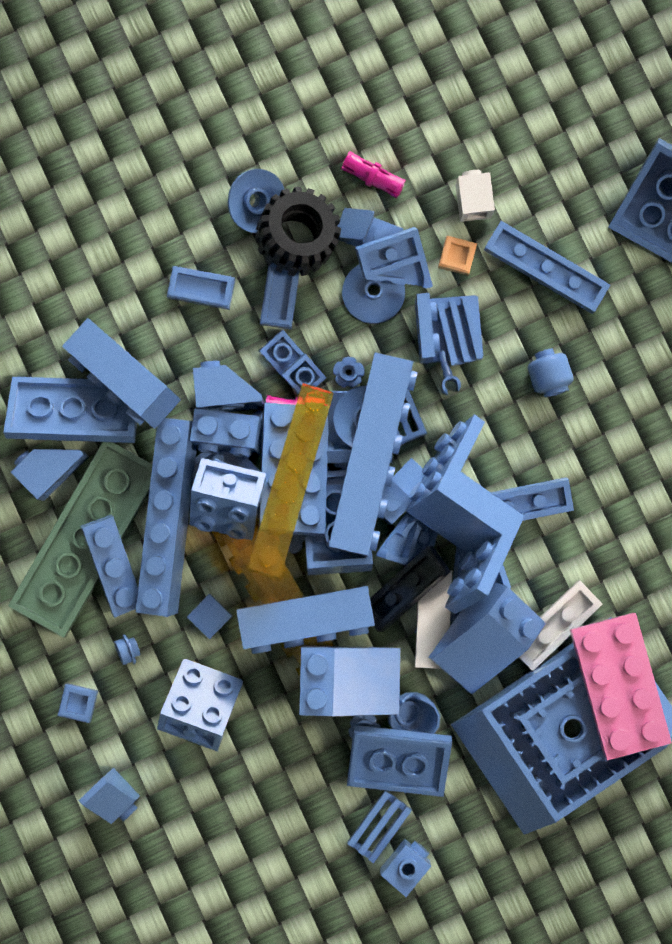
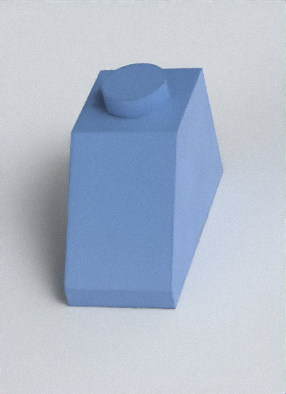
[11,449,89,501]
[382,458,425,526]
[78,768,140,824]

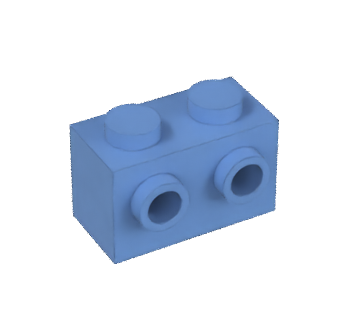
[190,408,263,458]

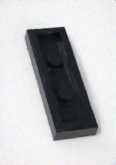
[370,546,451,632]

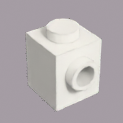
[455,170,495,222]

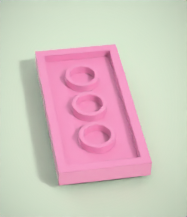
[570,613,672,761]

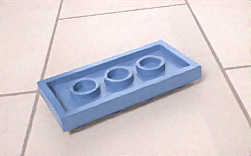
[3,377,137,443]
[258,403,329,536]

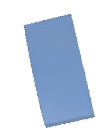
[258,330,326,399]

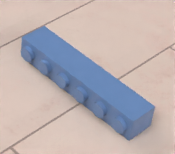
[329,352,418,557]
[136,418,197,617]

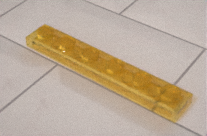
[247,383,334,580]

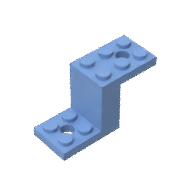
[406,415,524,614]

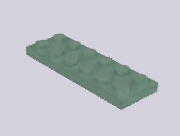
[8,442,152,638]

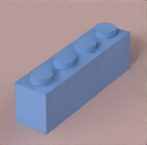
[62,318,181,429]
[236,586,375,654]

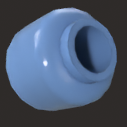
[528,348,574,398]

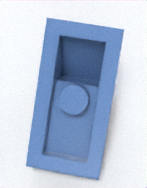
[337,208,403,247]

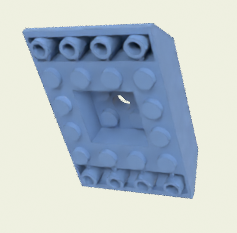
[451,617,672,835]

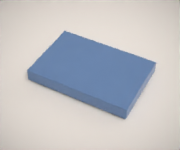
[347,725,452,797]

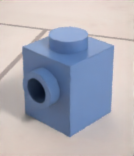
[380,839,431,897]

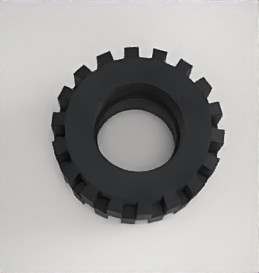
[255,187,341,276]

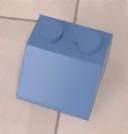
[193,361,265,412]

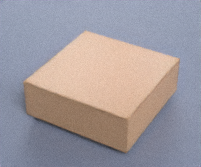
[438,236,477,276]

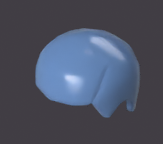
[388,692,440,734]

